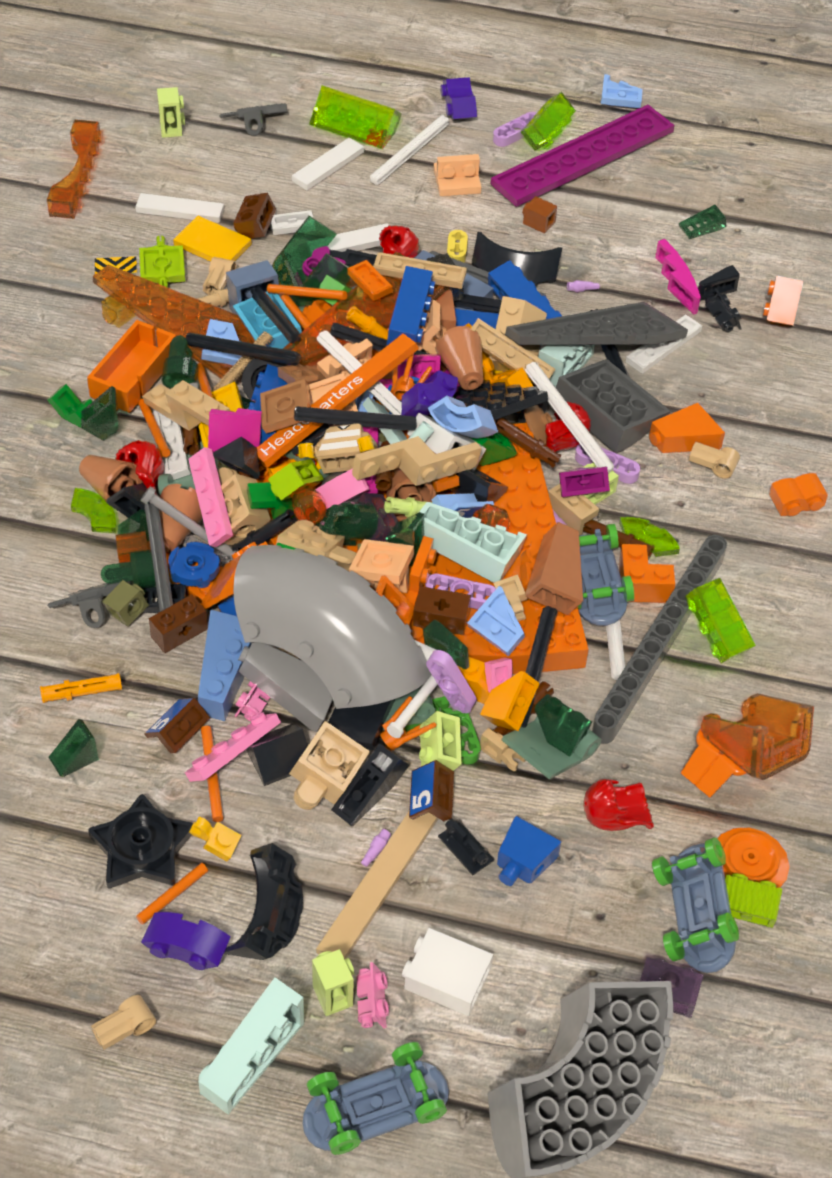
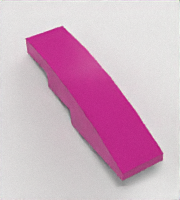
[655,239,701,315]

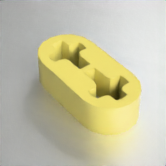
[447,230,468,262]

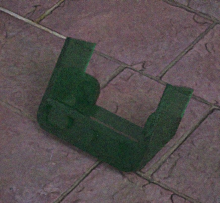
[272,215,351,307]

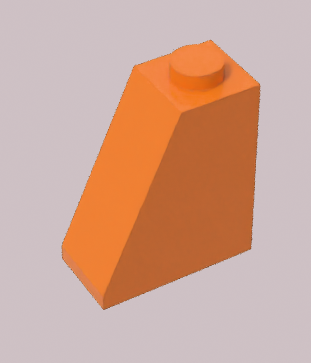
[649,403,725,453]

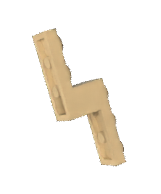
[142,380,230,431]
[352,436,482,486]

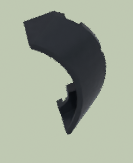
[472,232,563,287]
[224,843,303,960]

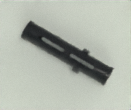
[232,509,298,553]

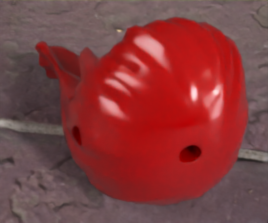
[379,225,419,283]
[545,401,591,452]
[115,440,164,495]
[583,779,654,831]

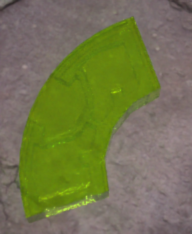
[71,488,117,534]
[619,517,680,557]

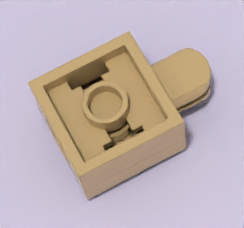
[217,467,271,545]
[276,520,357,572]
[289,721,370,810]

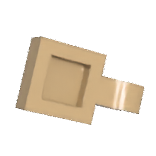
[494,575,527,621]
[480,728,526,771]

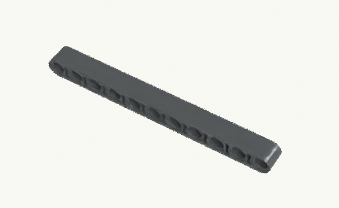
[592,535,727,744]

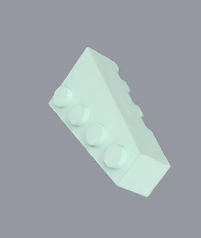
[409,502,527,583]
[198,977,304,1114]

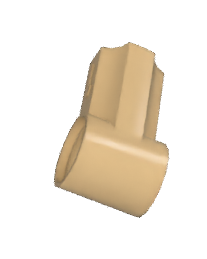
[203,257,236,295]
[689,442,740,479]
[91,995,156,1050]

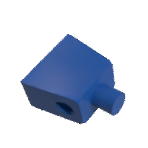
[497,816,561,886]

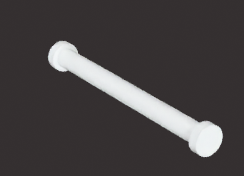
[387,644,464,738]

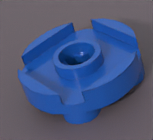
[168,542,220,588]

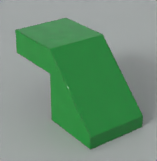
[47,384,105,432]
[247,482,298,519]

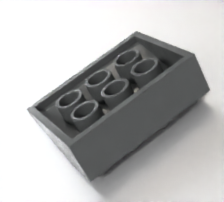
[556,359,671,453]

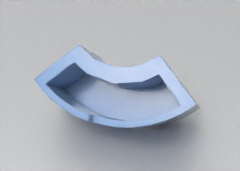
[428,396,498,438]

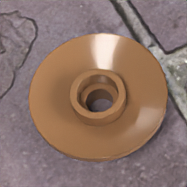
[524,405,553,445]

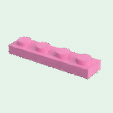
[188,447,233,547]
[185,712,281,782]

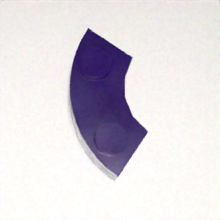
[440,77,477,119]
[401,370,458,417]
[141,912,231,970]

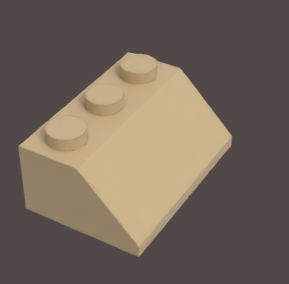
[490,296,547,372]

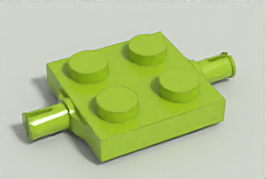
[139,235,185,293]

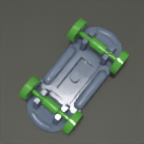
[577,524,634,626]
[652,837,739,973]
[302,1042,449,1155]

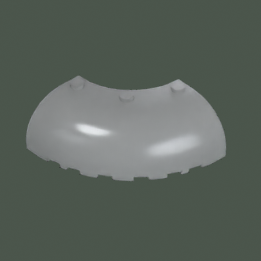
[234,545,431,709]
[487,981,673,1178]

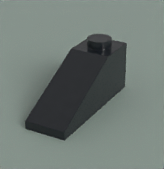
[331,744,409,827]

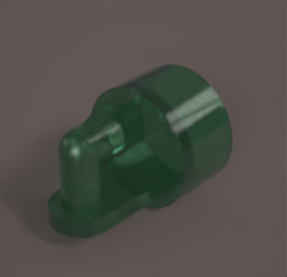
[161,335,199,389]
[319,501,378,541]
[101,549,156,589]

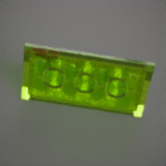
[309,85,402,149]

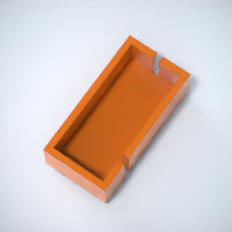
[87,320,178,413]

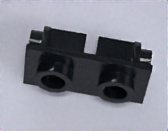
[705,288,742,332]
[438,818,494,876]

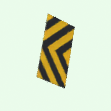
[95,256,137,275]

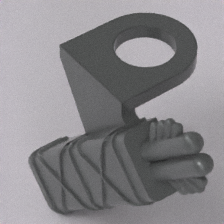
[219,103,288,135]
[47,578,132,628]

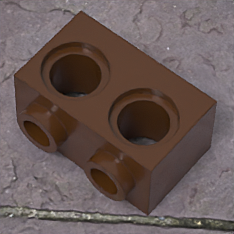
[233,192,276,239]

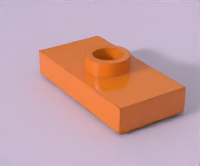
[347,260,393,301]

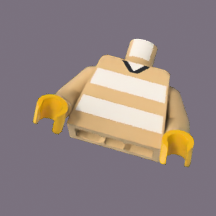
[298,424,377,474]

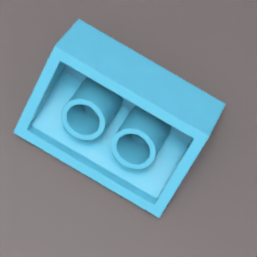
[233,291,302,349]

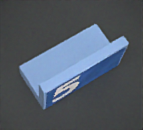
[431,493,495,518]

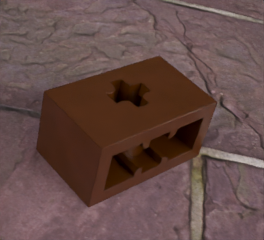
[413,586,471,635]
[148,594,208,653]

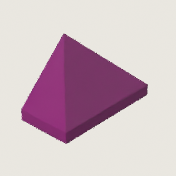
[559,466,610,497]

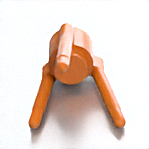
[390,354,432,401]
[380,696,436,751]

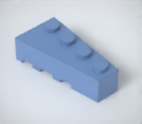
[198,610,252,721]

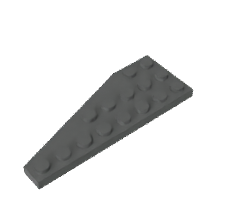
[505,302,688,345]

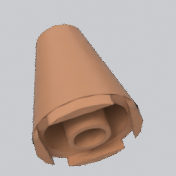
[435,326,483,390]
[79,455,142,507]
[385,468,436,522]
[159,484,203,553]

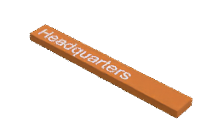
[257,333,419,468]

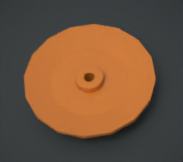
[717,827,790,888]

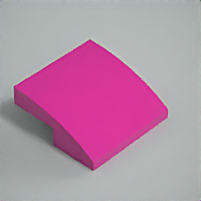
[208,408,262,453]

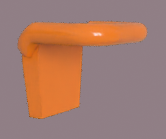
[681,725,757,798]

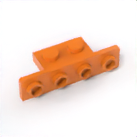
[401,536,437,607]

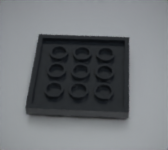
[428,380,548,420]

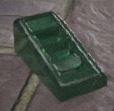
[678,205,727,239]
[423,620,469,670]

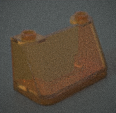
[701,693,814,780]

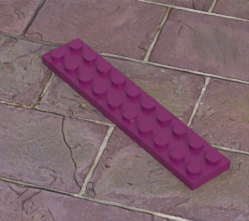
[490,104,675,207]

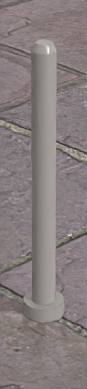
[140,486,237,560]

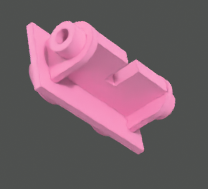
[235,681,270,721]
[356,962,389,1028]

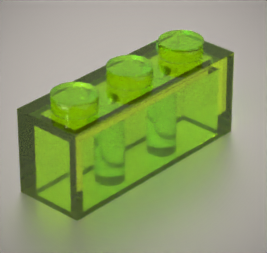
[520,91,576,151]
[686,578,756,664]

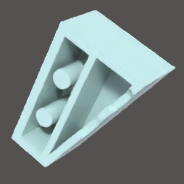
[538,344,595,387]

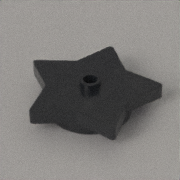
[88,794,193,889]

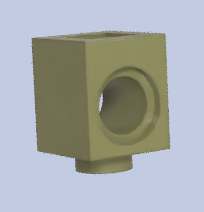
[102,580,149,627]

